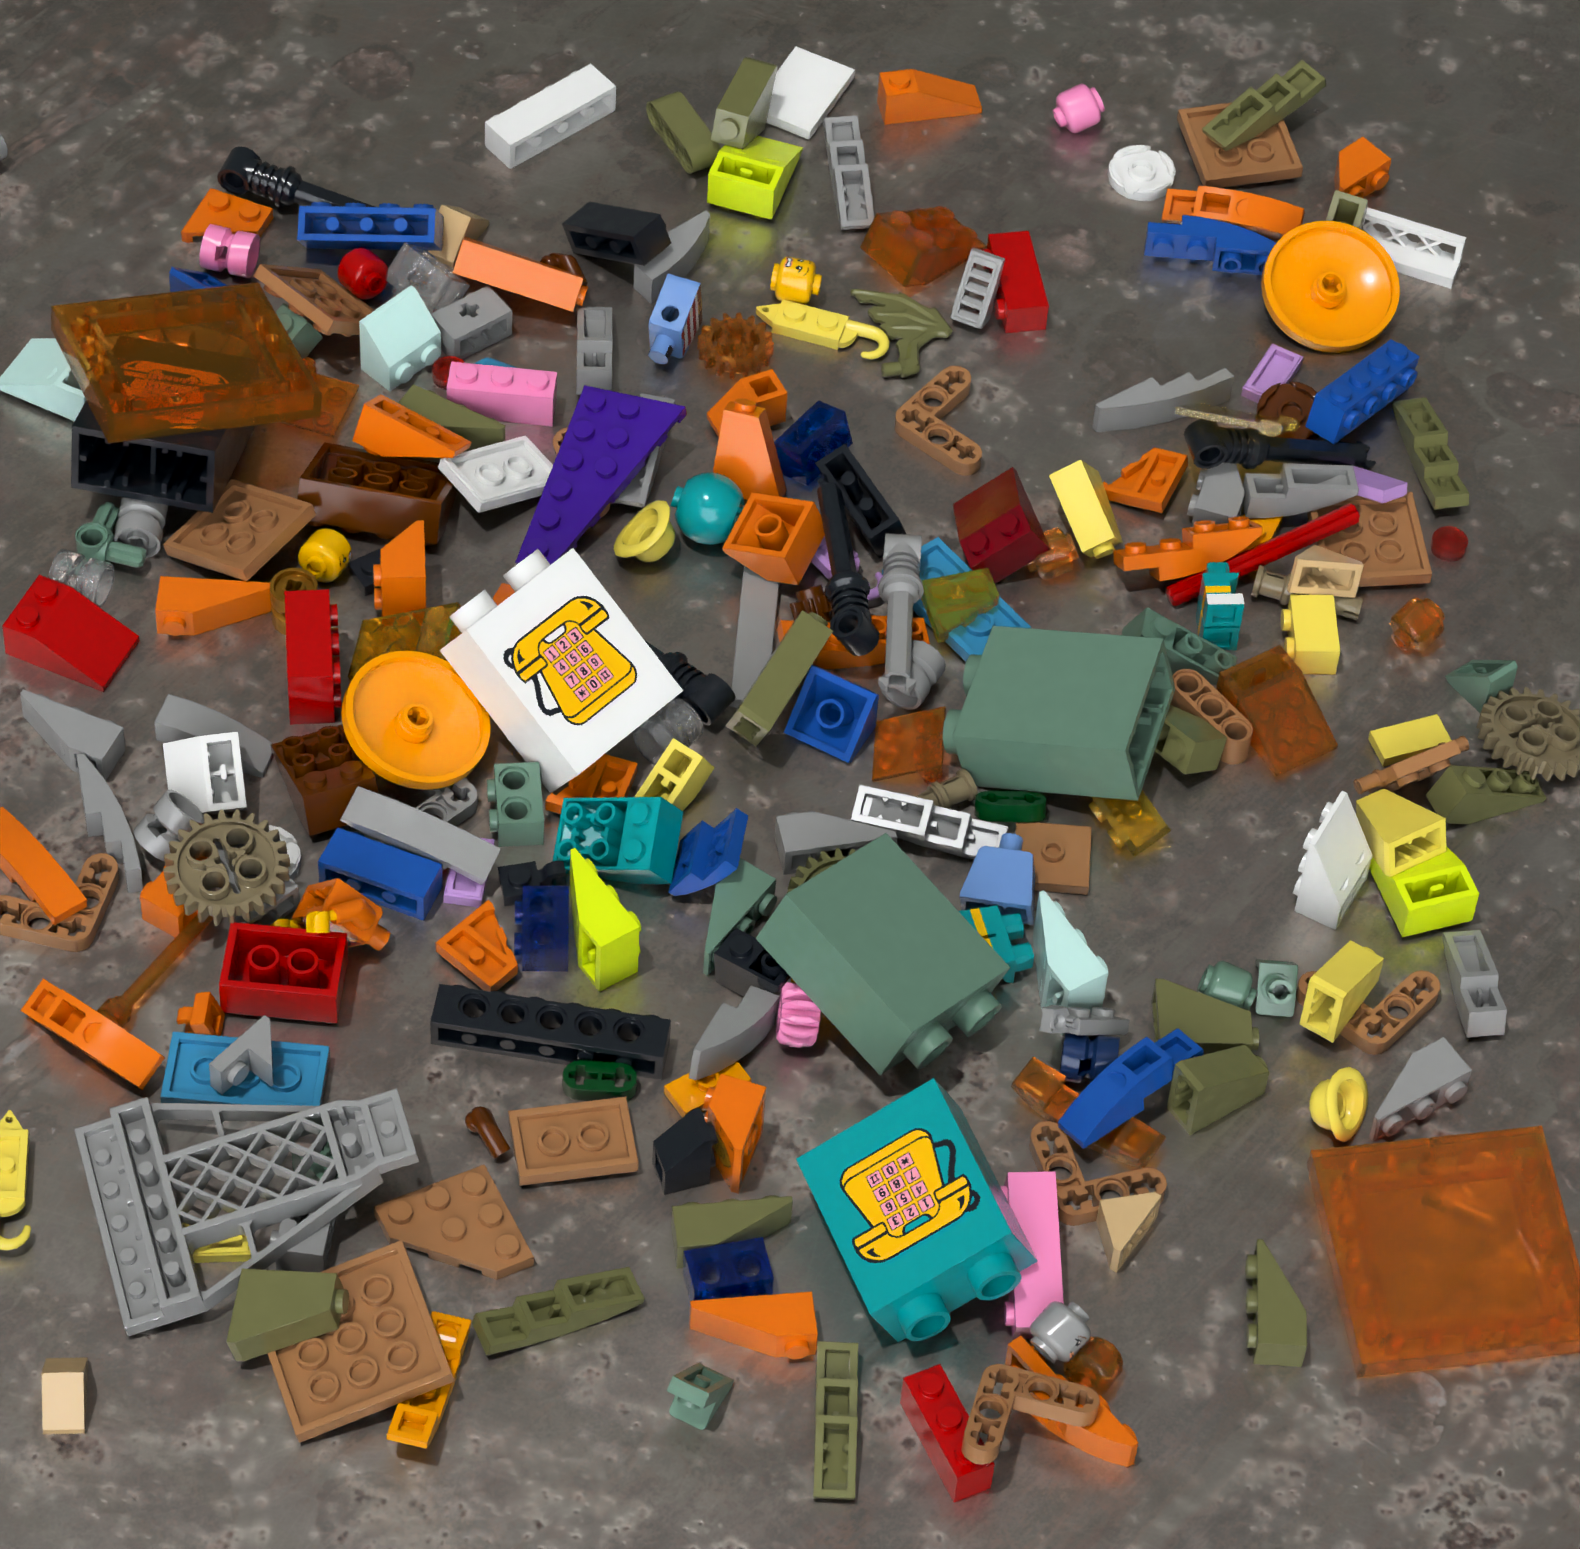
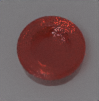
[432,356,465,390]
[1430,526,1468,562]

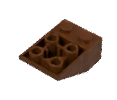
[271,725,378,836]

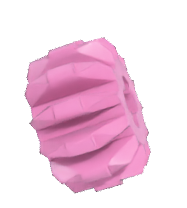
[776,982,821,1048]

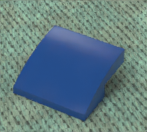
[668,808,749,896]

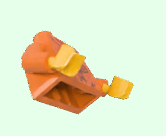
[269,878,391,951]

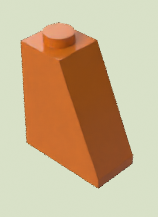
[713,399,787,500]

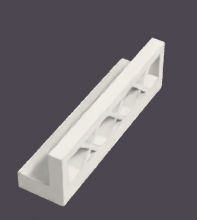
[1363,207,1467,289]

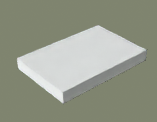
[766,47,855,140]
[438,435,553,513]

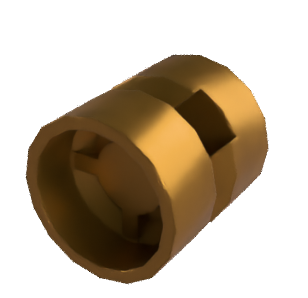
[270,568,318,635]

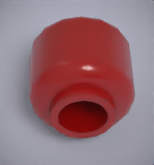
[337,248,390,300]

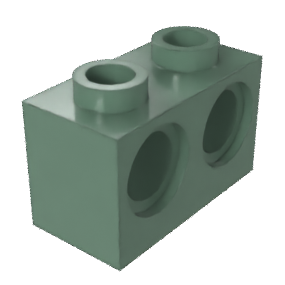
[487,762,544,847]

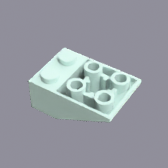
[0,338,115,421]
[1032,890,1109,1036]

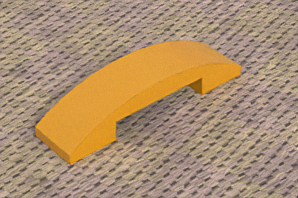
[386,1311,472,1449]

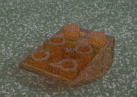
[860,206,987,287]
[1216,645,1338,777]

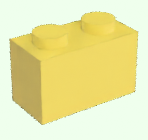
[1281,594,1340,675]

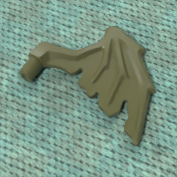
[850,289,953,378]

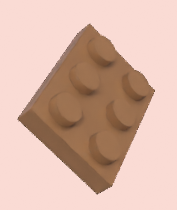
[508,1097,638,1186]

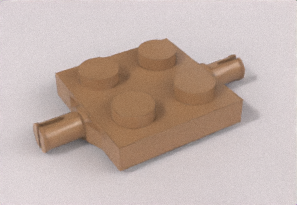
[1353,736,1469,794]

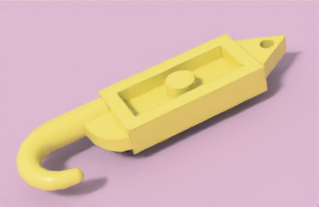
[756,300,890,359]
[0,1110,31,1251]

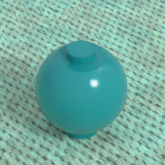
[671,473,745,545]

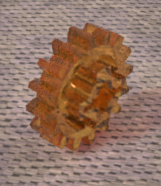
[697,312,774,380]

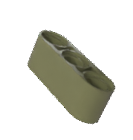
[646,91,721,174]

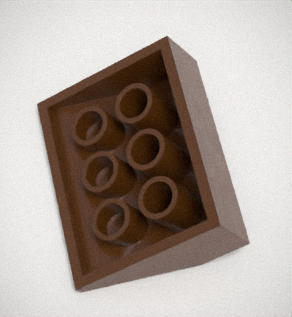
[297,442,458,546]

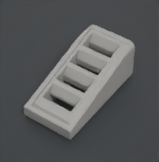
[951,247,1005,329]

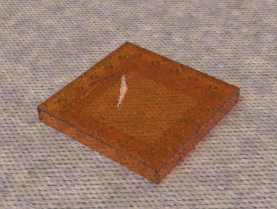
[51,282,322,443]
[1307,1126,1580,1378]

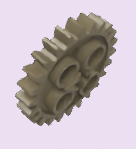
[1476,687,1580,781]
[163,810,291,926]

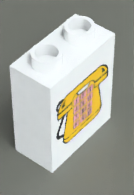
[440,548,683,793]

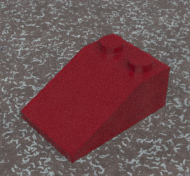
[953,467,1051,587]

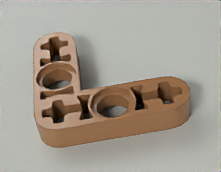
[894,366,982,476]
[0,853,119,952]
[1296,970,1441,1055]
[1029,1121,1167,1226]
[962,1364,1100,1465]

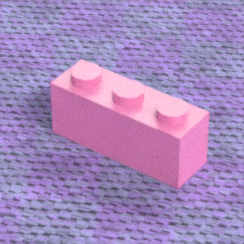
[447,361,557,427]

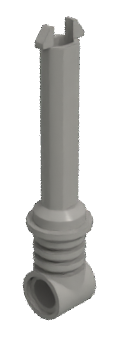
[878,533,924,693]

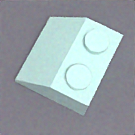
[359,285,441,392]

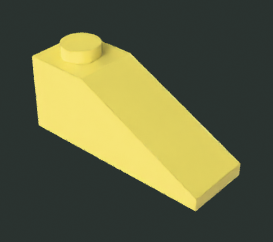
[635,738,715,811]

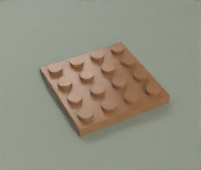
[267,1240,455,1443]

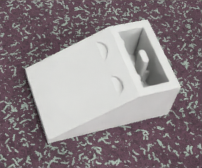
[1293,791,1373,930]

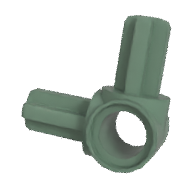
[75,502,146,571]

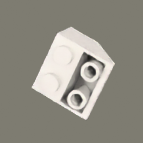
[163,732,247,815]

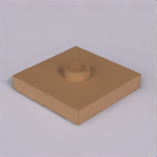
[1015,822,1092,895]

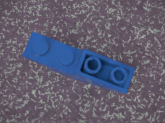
[1144,215,1276,275]
[1058,1028,1204,1149]

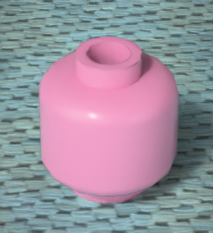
[1052,84,1105,134]

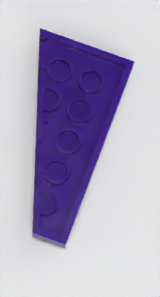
[515,385,687,565]

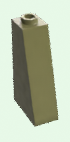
[725,610,833,746]

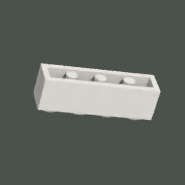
[485,64,616,169]

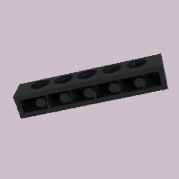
[430,984,671,1080]

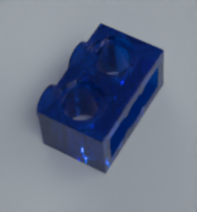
[774,400,853,486]
[514,886,569,972]
[682,1237,774,1301]

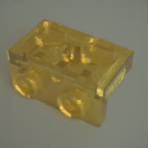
[1088,790,1171,857]

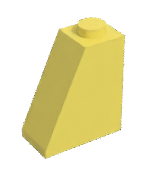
[1049,460,1123,559]
[1356,788,1446,877]
[1300,940,1384,1043]

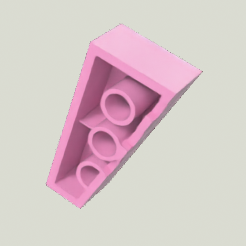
[1000,1171,1064,1339]

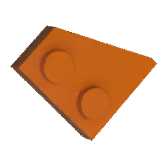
[181,188,273,243]
[1103,447,1188,513]
[545,754,638,814]
[436,900,518,992]

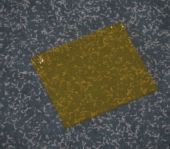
[1175,403,1300,437]

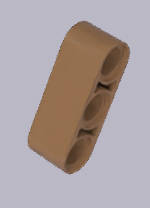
[1170,669,1253,765]

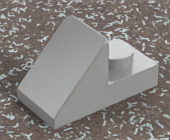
[209,1015,273,1095]

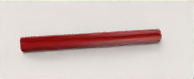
[1166,504,1360,606]

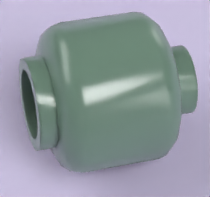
[1197,961,1257,1010]

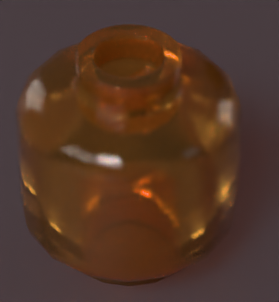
[1027,528,1079,580]
[1390,598,1445,652]
[1063,1336,1123,1396]

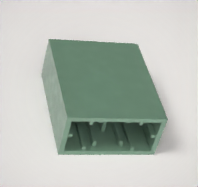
[943,626,1175,801]
[756,833,1010,1075]

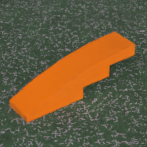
[0,806,87,925]

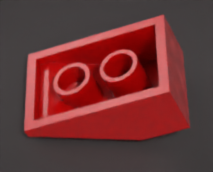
[2,574,140,692]

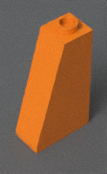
[453,237,588,312]

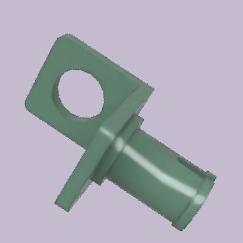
[1255,959,1298,1017]

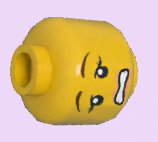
[770,257,822,305]
[298,528,352,583]

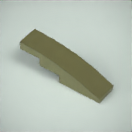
[1202,60,1326,151]
[1392,397,1469,510]
[472,1267,645,1356]
[813,1341,858,1500]

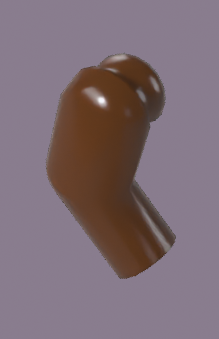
[540,253,588,286]
[465,1106,510,1159]

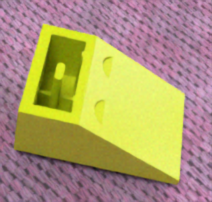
[707,136,803,220]
[1369,846,1479,937]
[569,848,641,992]

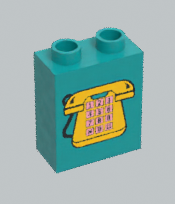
[796,1078,1038,1342]

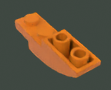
[1161,185,1305,241]
[1113,516,1262,581]
[777,615,930,669]
[20,979,165,1090]
[1005,1335,1138,1468]

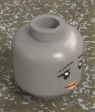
[1030,1301,1091,1363]

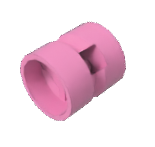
[199,224,260,278]

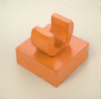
[176,992,225,1036]

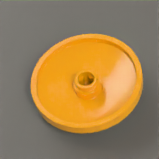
[1261,221,1400,353]
[341,651,491,790]

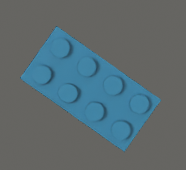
[882,537,1031,662]
[160,1032,330,1106]

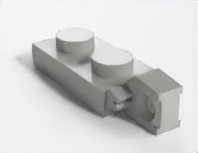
[1039,1005,1130,1035]

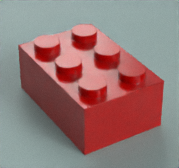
[284,589,342,725]
[219,922,348,1023]

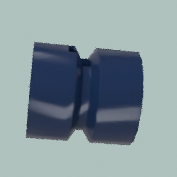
[1059,1033,1120,1084]

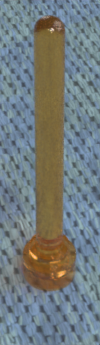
[97,914,213,1028]

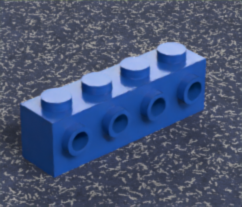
[297,202,444,251]
[1305,339,1420,444]

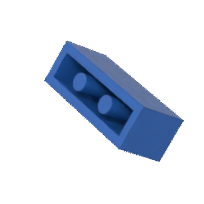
[318,827,443,921]

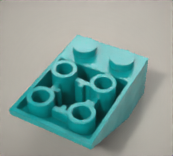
[553,797,683,884]

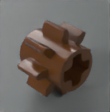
[790,584,832,621]

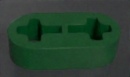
[974,791,1047,822]
[562,1060,637,1101]

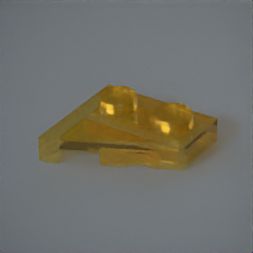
[921,568,999,643]

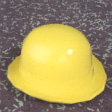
[613,500,675,562]
[1309,1067,1368,1142]

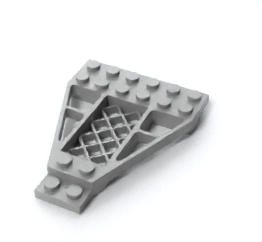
[74,1088,419,1336]

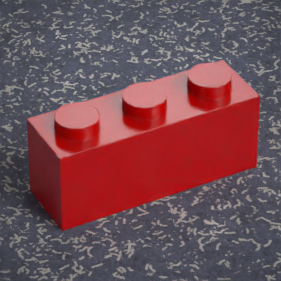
[982,231,1049,333]
[900,1364,995,1502]

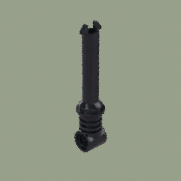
[217,146,375,208]
[1184,418,1376,470]
[817,474,879,656]
[645,640,736,726]

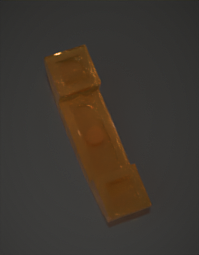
[1011,1057,1166,1168]

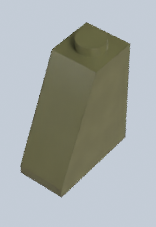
[710,57,778,149]
[1151,979,1259,1055]
[1167,1044,1269,1135]
[226,1269,349,1361]

